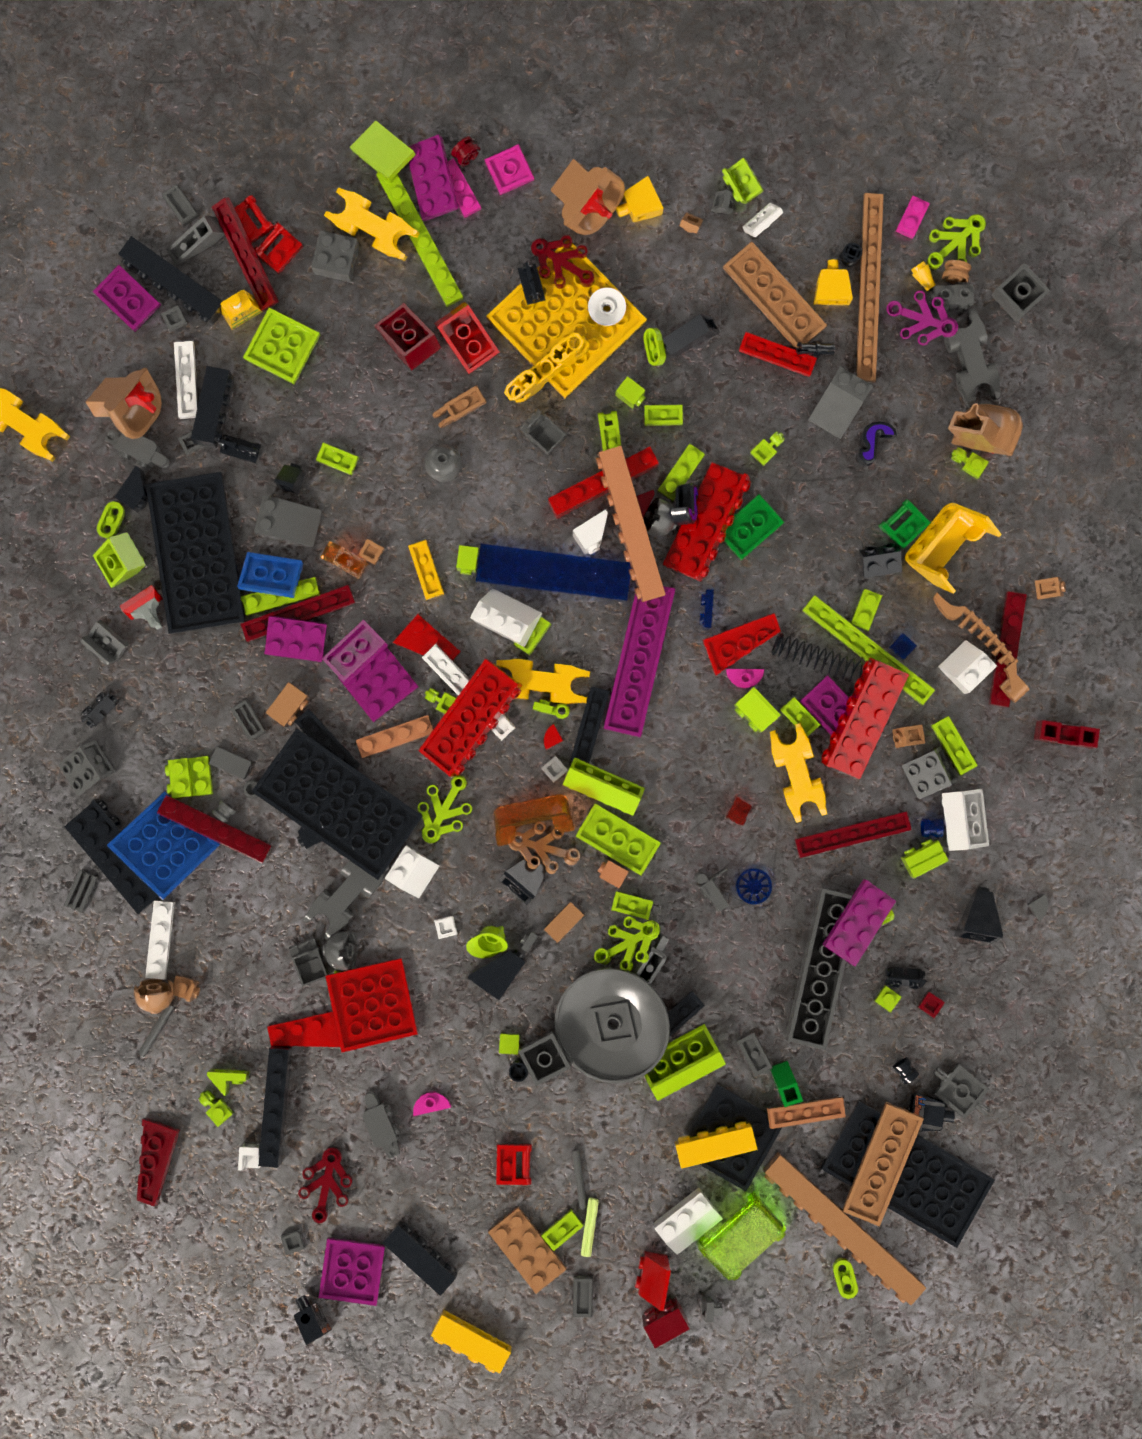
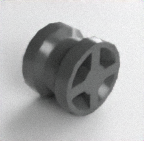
[212,800,237,824]

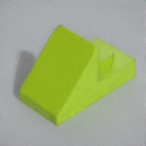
[207,1069,250,1096]

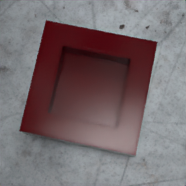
[917,991,945,1019]

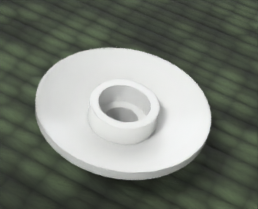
[588,288,626,326]

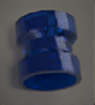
[921,818,944,838]

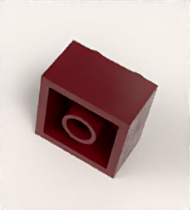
[642,1297,690,1348]

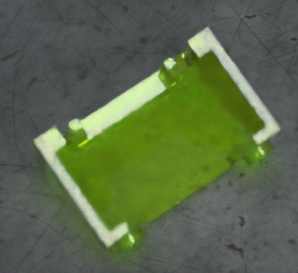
[696,1191,786,1281]

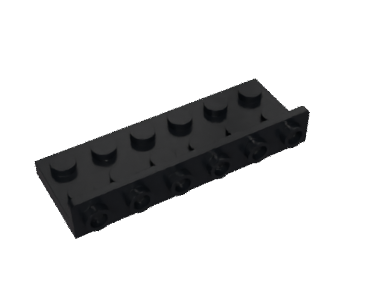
[64,799,159,914]

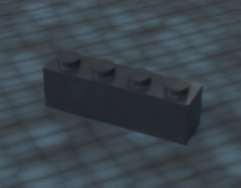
[191,366,234,448]
[383,1221,457,1296]

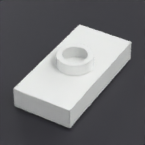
[742,203,783,237]

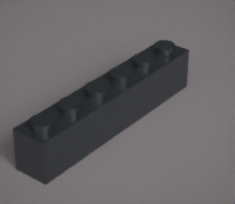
[118,236,223,325]
[258,1046,292,1168]

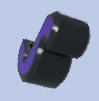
[857,421,897,467]
[670,483,698,525]

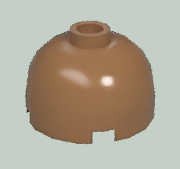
[134,979,174,1014]

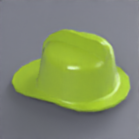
[466,926,508,958]

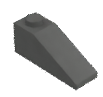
[166,216,225,266]

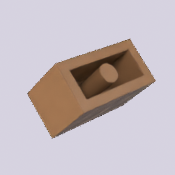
[266,682,309,727]

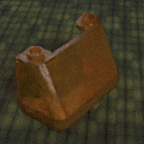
[493,794,575,846]

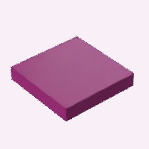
[484,144,534,195]

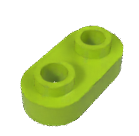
[643,328,666,366]
[97,501,125,539]
[832,1258,858,1299]

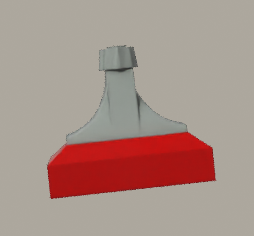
[120,585,163,630]

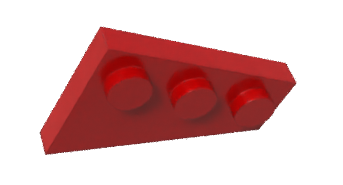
[392,614,461,661]

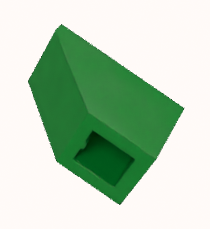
[770,1061,803,1107]

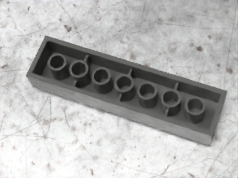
[785,887,853,1050]

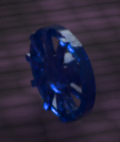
[736,868,772,904]

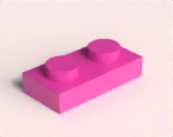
[896,196,930,239]

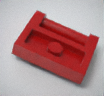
[234,195,274,244]
[254,222,304,274]
[496,1143,532,1185]

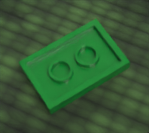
[724,494,784,560]

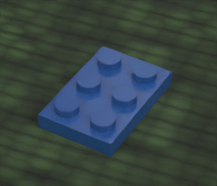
[237,552,303,598]

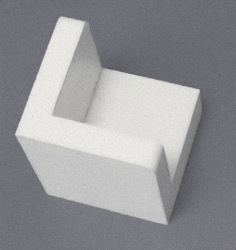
[238,1143,261,1170]

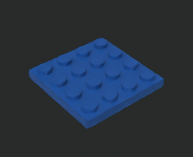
[107,791,220,900]

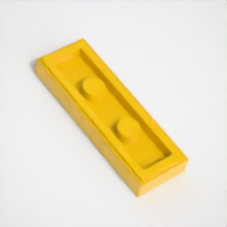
[408,540,444,600]

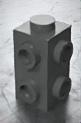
[929,282,974,312]

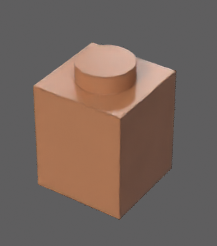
[597,860,629,888]

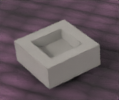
[541,756,568,783]

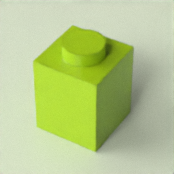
[615,376,646,409]
[456,545,479,575]

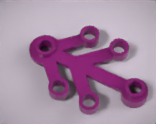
[886,291,958,346]

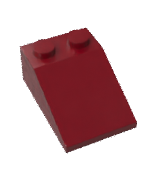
[374,303,441,371]

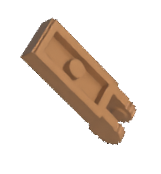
[432,385,487,428]

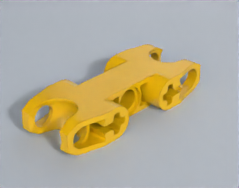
[324,187,420,261]
[504,333,590,403]
[0,388,70,462]
[496,659,590,705]
[770,723,828,823]

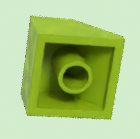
[93,532,146,588]
[734,687,781,732]

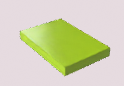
[350,120,416,182]

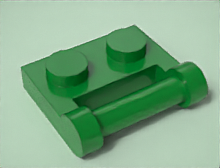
[879,499,931,550]

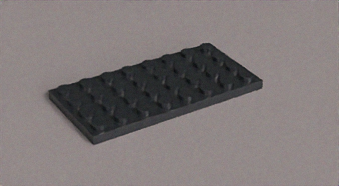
[146,472,246,635]
[251,728,423,880]
[821,1100,995,1248]

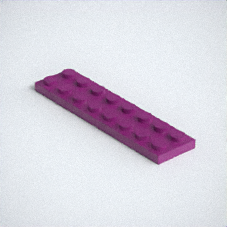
[603,586,675,738]

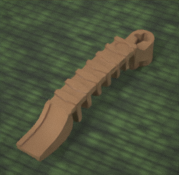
[933,593,1030,703]

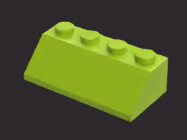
[644,1024,726,1101]

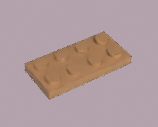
[488,1206,566,1294]

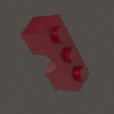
[1034,720,1100,749]

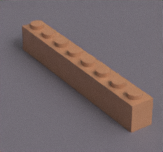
[595,446,666,602]

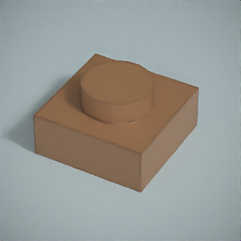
[679,212,703,234]
[358,539,384,565]

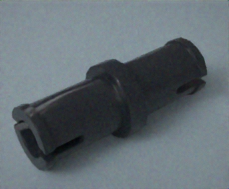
[796,341,836,356]

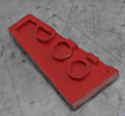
[702,613,781,676]
[267,1011,340,1047]

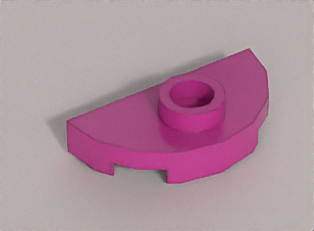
[726,669,764,689]
[413,1092,452,1116]

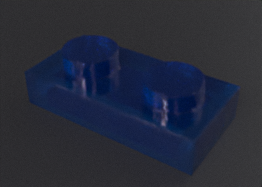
[699,589,714,630]

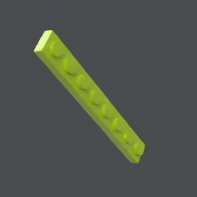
[376,173,463,307]
[802,595,935,705]

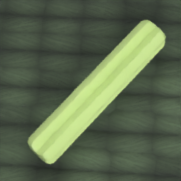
[581,1198,599,1257]

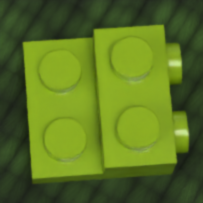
[165,756,213,799]

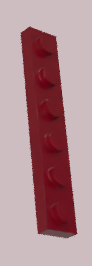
[212,197,279,311]
[240,585,356,642]
[989,591,1027,708]
[157,795,271,864]
[794,811,912,858]

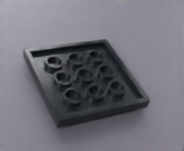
[687,1083,782,1191]

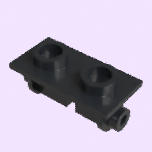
[518,262,546,305]
[219,435,261,463]
[81,690,118,728]
[884,967,927,989]

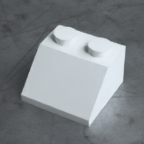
[573,510,608,555]
[938,640,997,694]
[385,845,440,898]

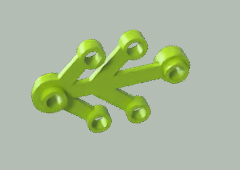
[927,214,986,269]
[417,775,472,843]
[594,916,660,972]

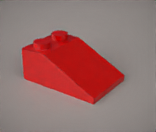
[434,302,500,374]
[635,1251,671,1311]

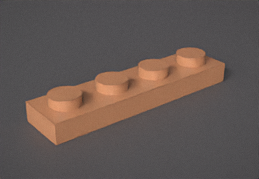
[356,715,433,758]
[767,1097,846,1129]

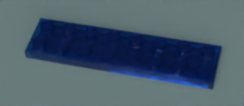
[476,544,631,602]

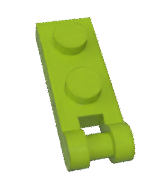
[598,411,622,451]

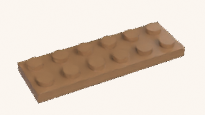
[723,241,827,349]
[842,1102,924,1227]

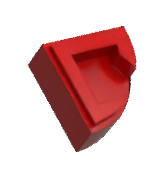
[544,724,563,750]

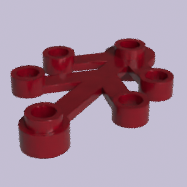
[531,235,595,289]
[298,1147,353,1223]

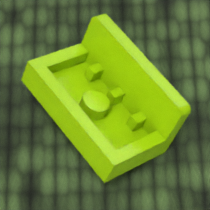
[722,158,764,204]

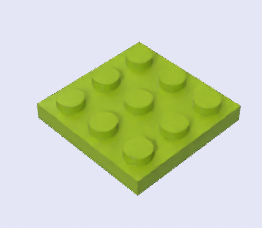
[243,308,320,385]

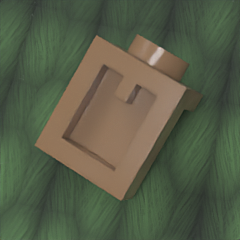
[1035,577,1066,600]
[892,725,925,748]
[173,975,200,1002]

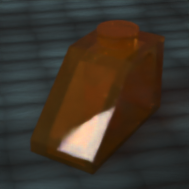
[320,541,368,579]

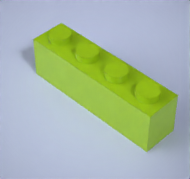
[563,757,645,815]

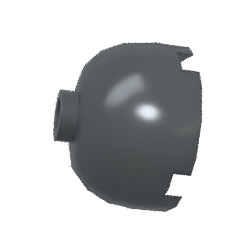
[424,443,462,483]
[644,498,677,537]
[323,932,358,971]

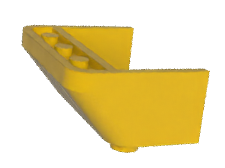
[905,503,1002,594]

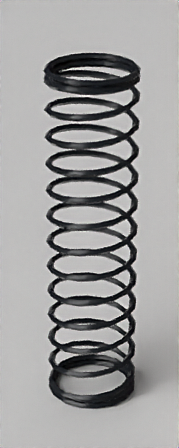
[771,632,863,683]

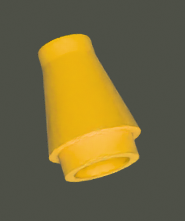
[911,261,936,291]

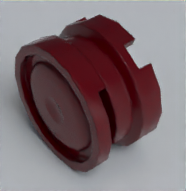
[451,136,481,167]

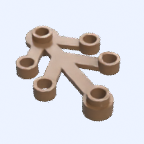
[508,822,580,874]

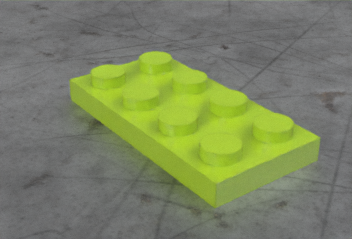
[576,803,661,876]

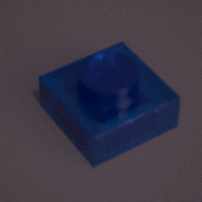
[889,633,917,660]

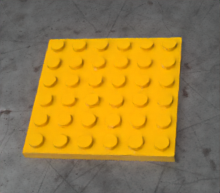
[486,240,647,399]

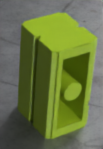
[901,838,948,878]

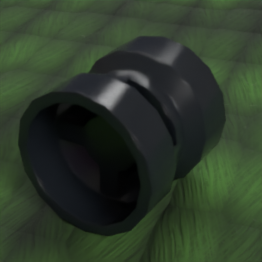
[840,242,862,267]
[892,1057,919,1085]
[509,1060,528,1082]

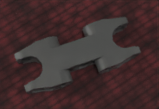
[944,308,1001,408]
[303,861,391,940]

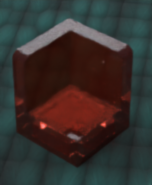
[725,797,752,826]

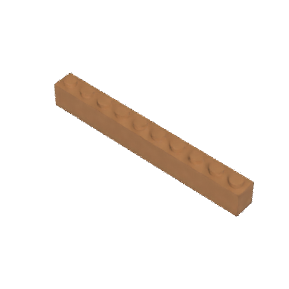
[763,1152,926,1305]

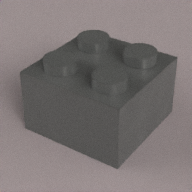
[311,231,360,282]
[991,263,1050,323]
[518,1030,571,1086]

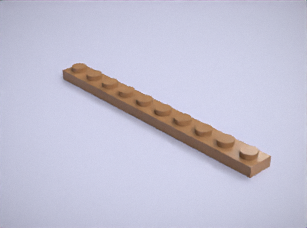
[856,193,884,383]

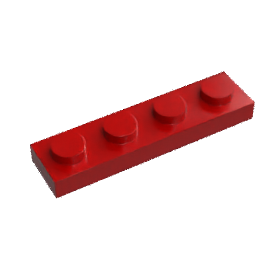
[739,332,817,377]

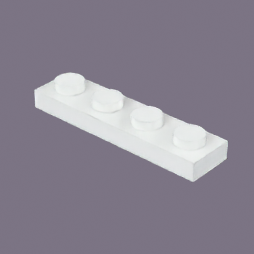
[174,341,198,419]
[145,900,175,980]

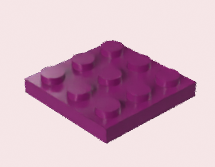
[338,647,419,722]
[319,1237,385,1306]

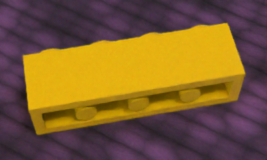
[675,1122,757,1169]
[431,1309,512,1374]

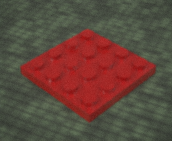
[325,958,418,1053]

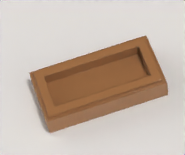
[544,902,584,943]

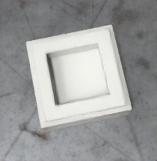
[434,915,458,939]

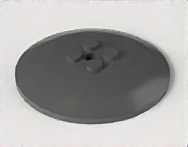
[555,968,670,1083]

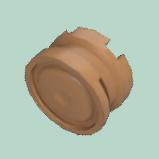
[942,260,971,284]

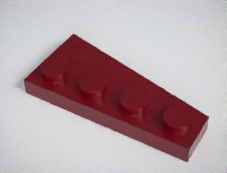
[137,1118,180,1207]

